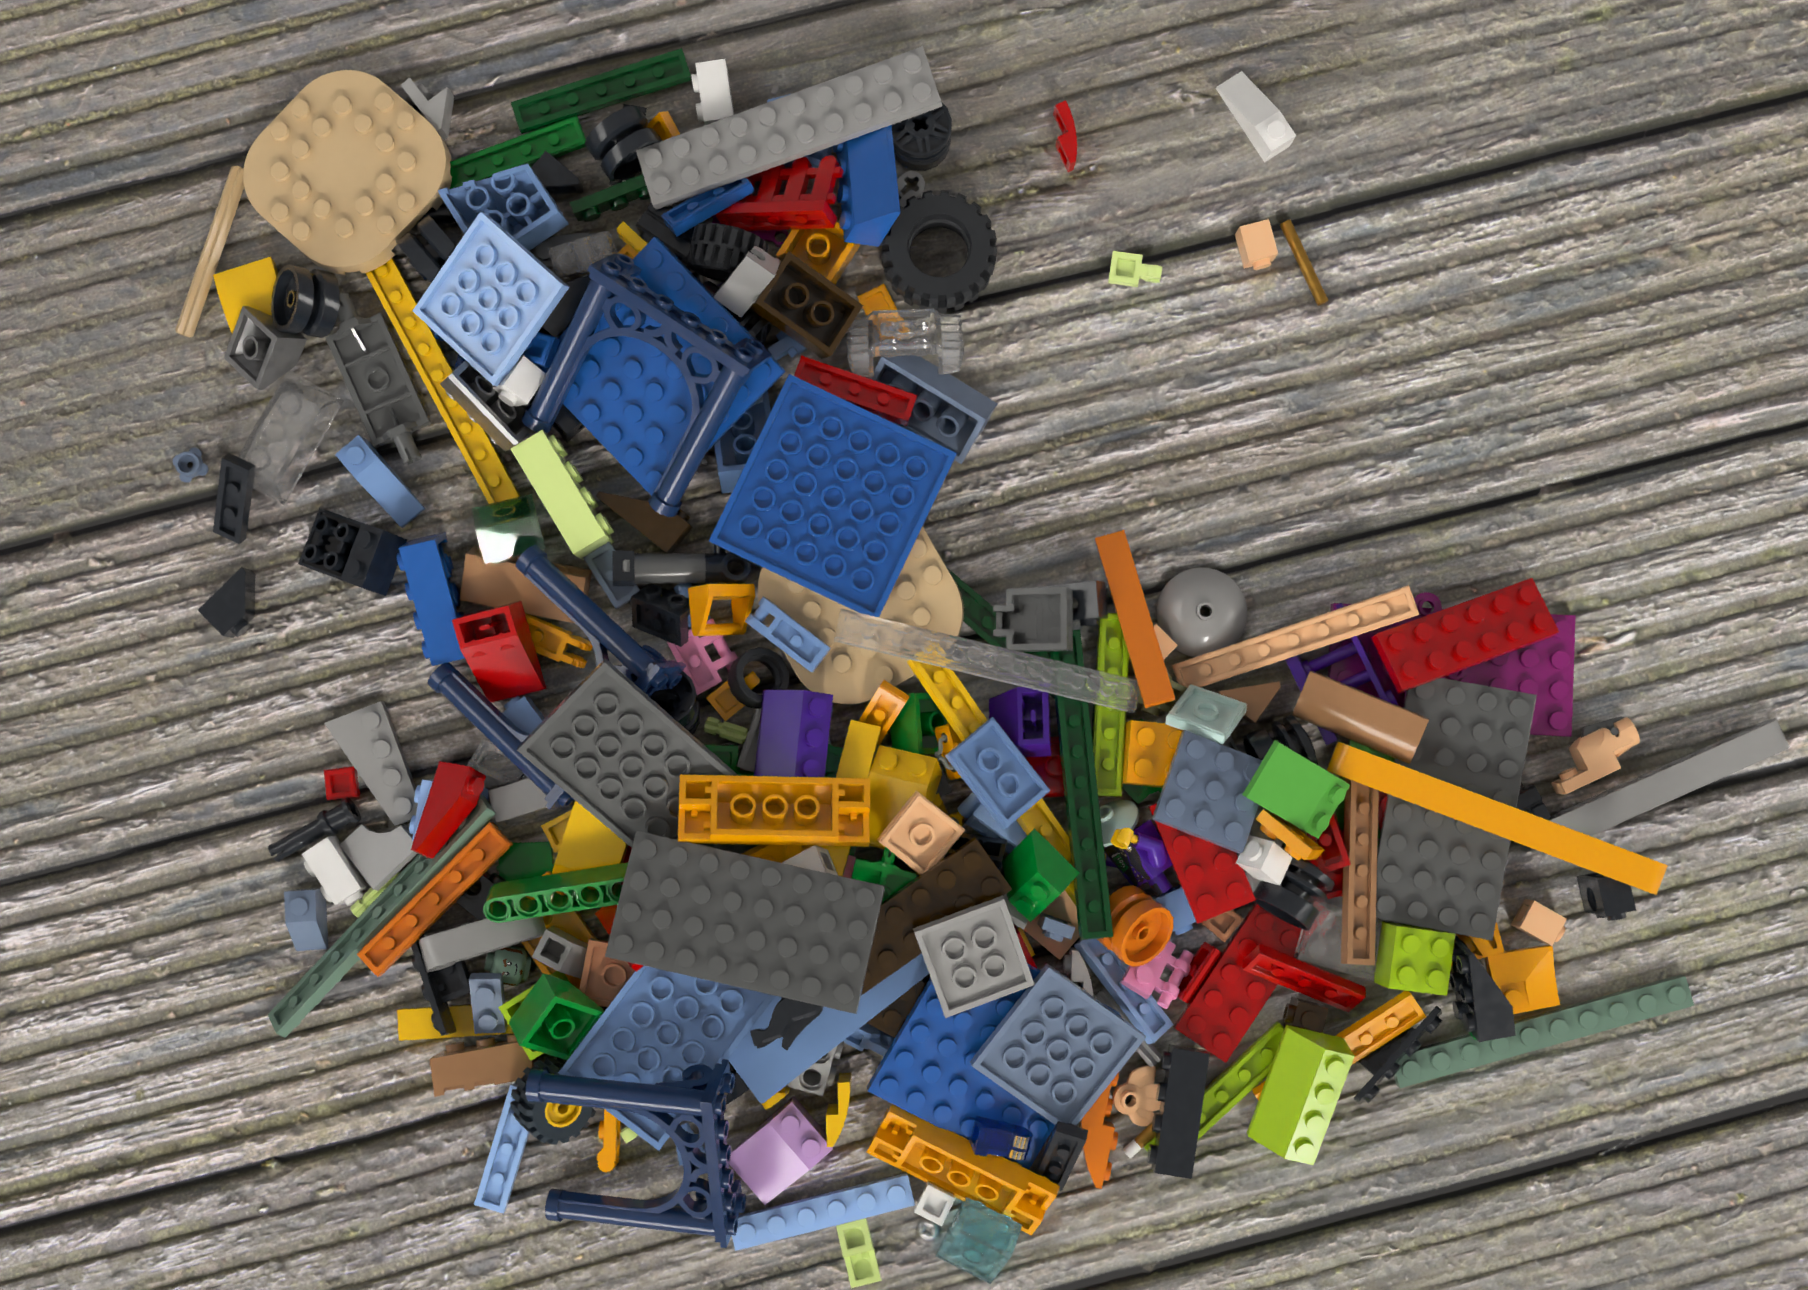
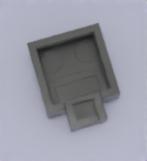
[993,587,1073,652]

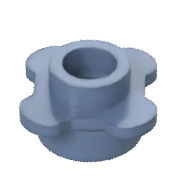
[173,448,209,483]

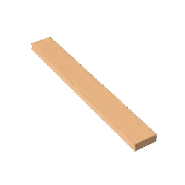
[1172,585,1419,688]

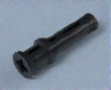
[268,797,361,862]

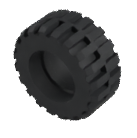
[881,190,997,313]

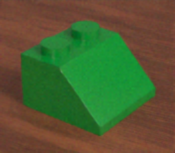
[891,693,949,755]
[1002,828,1079,922]
[509,973,605,1060]

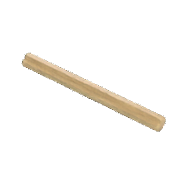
[175,165,244,338]

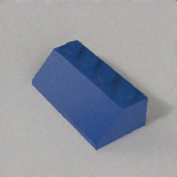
[833,125,901,247]

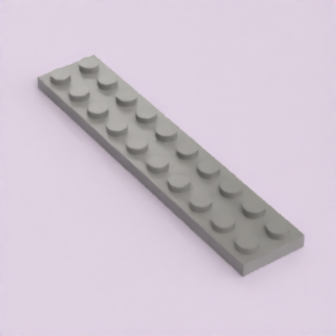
[636,46,943,210]

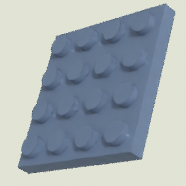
[970,963,1146,1126]

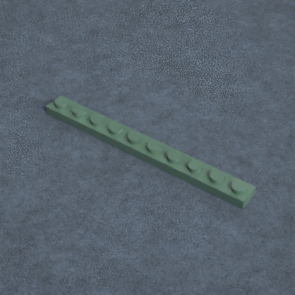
[268,794,496,1038]
[1394,975,1694,1088]

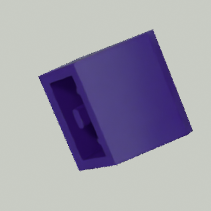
[989,686,1051,757]

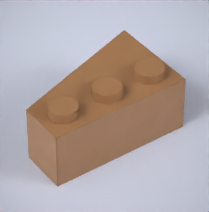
[429,1034,538,1097]

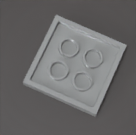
[913,895,1035,1018]

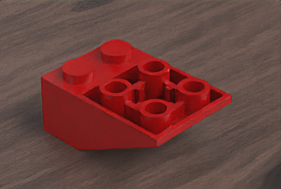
[452,601,546,702]

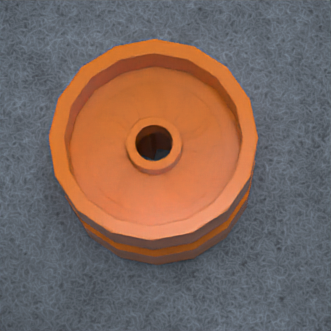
[1097,885,1173,967]

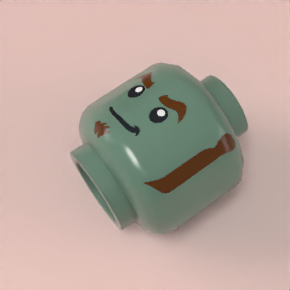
[484,945,532,986]

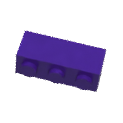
[754,690,833,777]

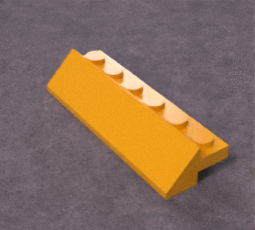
[678,774,870,847]
[866,1104,1060,1235]

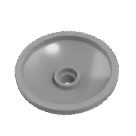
[1156,568,1247,657]

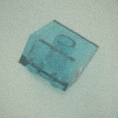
[936,1197,1022,1284]

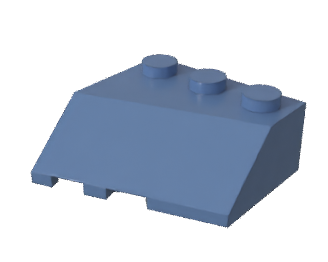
[438,164,569,251]

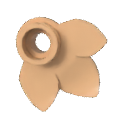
[1112,1065,1161,1126]

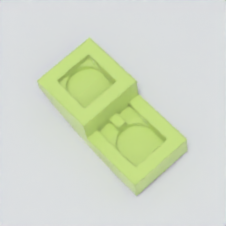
[836,1218,882,1288]

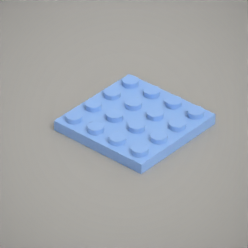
[413,211,569,386]

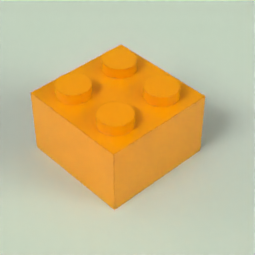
[776,221,861,285]
[1122,720,1183,788]

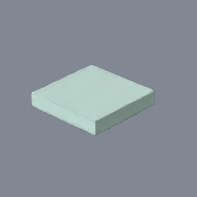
[1165,684,1247,744]

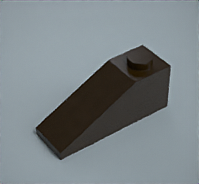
[596,491,693,553]

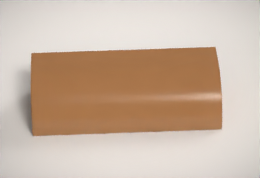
[460,546,592,623]
[1293,671,1429,764]

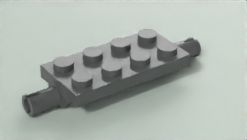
[325,293,432,465]

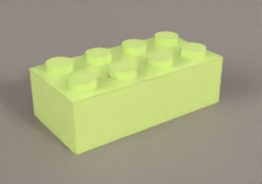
[511,430,614,560]

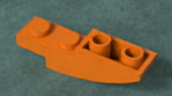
[1079,1073,1119,1189]

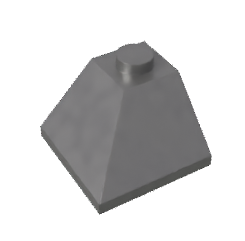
[224,306,307,390]

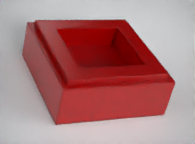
[324,766,360,800]

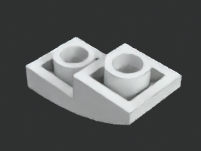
[1063,947,1094,997]

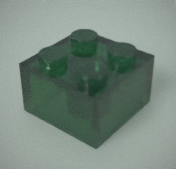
[472,494,546,564]

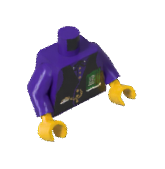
[1104,820,1173,897]

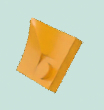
[1485,945,1560,1014]

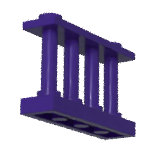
[1285,603,1398,746]

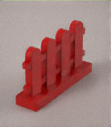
[715,155,844,231]

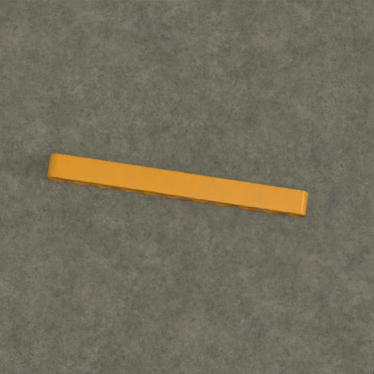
[1327,742,1668,895]

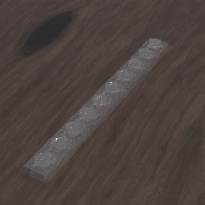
[834,609,1139,713]

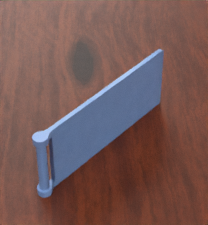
[728,953,929,1103]

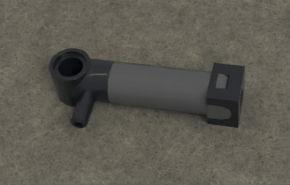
[612,544,752,586]

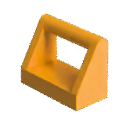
[688,584,755,636]

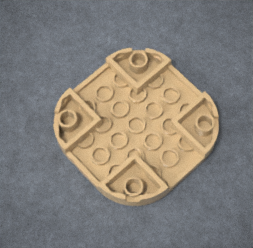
[243,70,452,275]
[758,527,964,704]

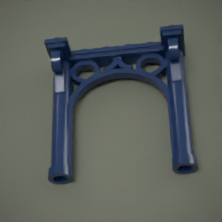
[522,253,772,517]
[427,545,686,810]
[526,1059,746,1248]

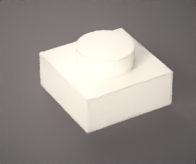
[914,1182,956,1226]

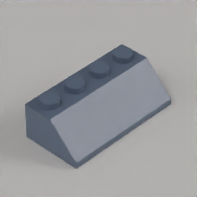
[870,341,998,464]

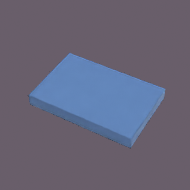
[945,717,1050,830]

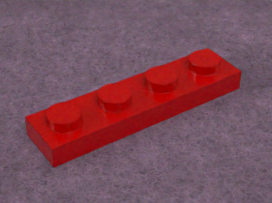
[794,355,917,426]
[1243,944,1366,1013]

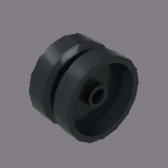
[585,106,663,182]
[396,214,456,283]
[271,264,340,338]

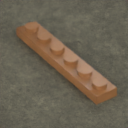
[1341,778,1379,965]

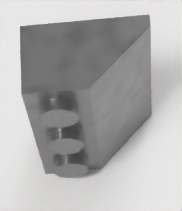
[440,360,530,452]

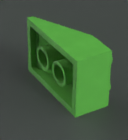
[1242,740,1350,839]

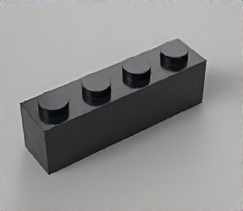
[1147,1044,1210,1179]

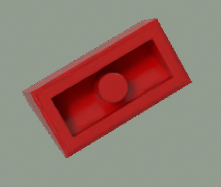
[1177,942,1222,1004]

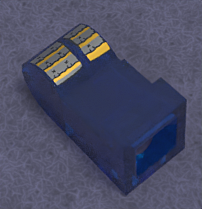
[969,1116,1033,1161]

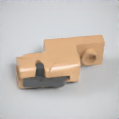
[1551,717,1640,794]

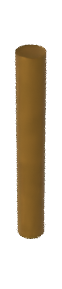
[1280,219,1329,306]

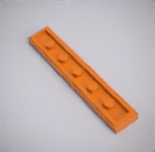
[1095,530,1175,708]
[357,822,513,977]

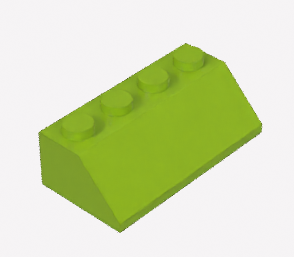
[1247,1025,1355,1165]

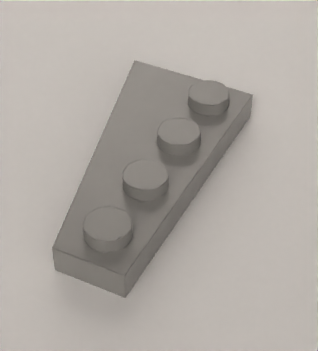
[324,701,418,826]

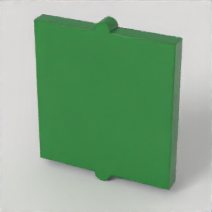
[496,841,554,881]

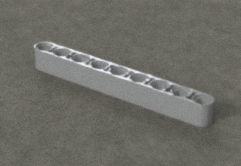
[1540,718,1790,855]

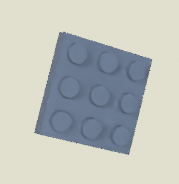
[1152,730,1262,854]

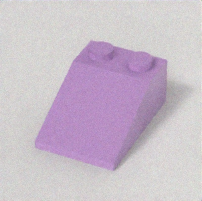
[729,1096,833,1205]

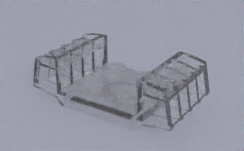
[847,309,964,377]

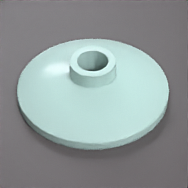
[1100,800,1139,847]

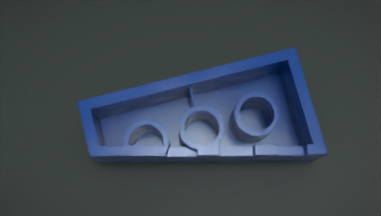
[397,532,465,666]

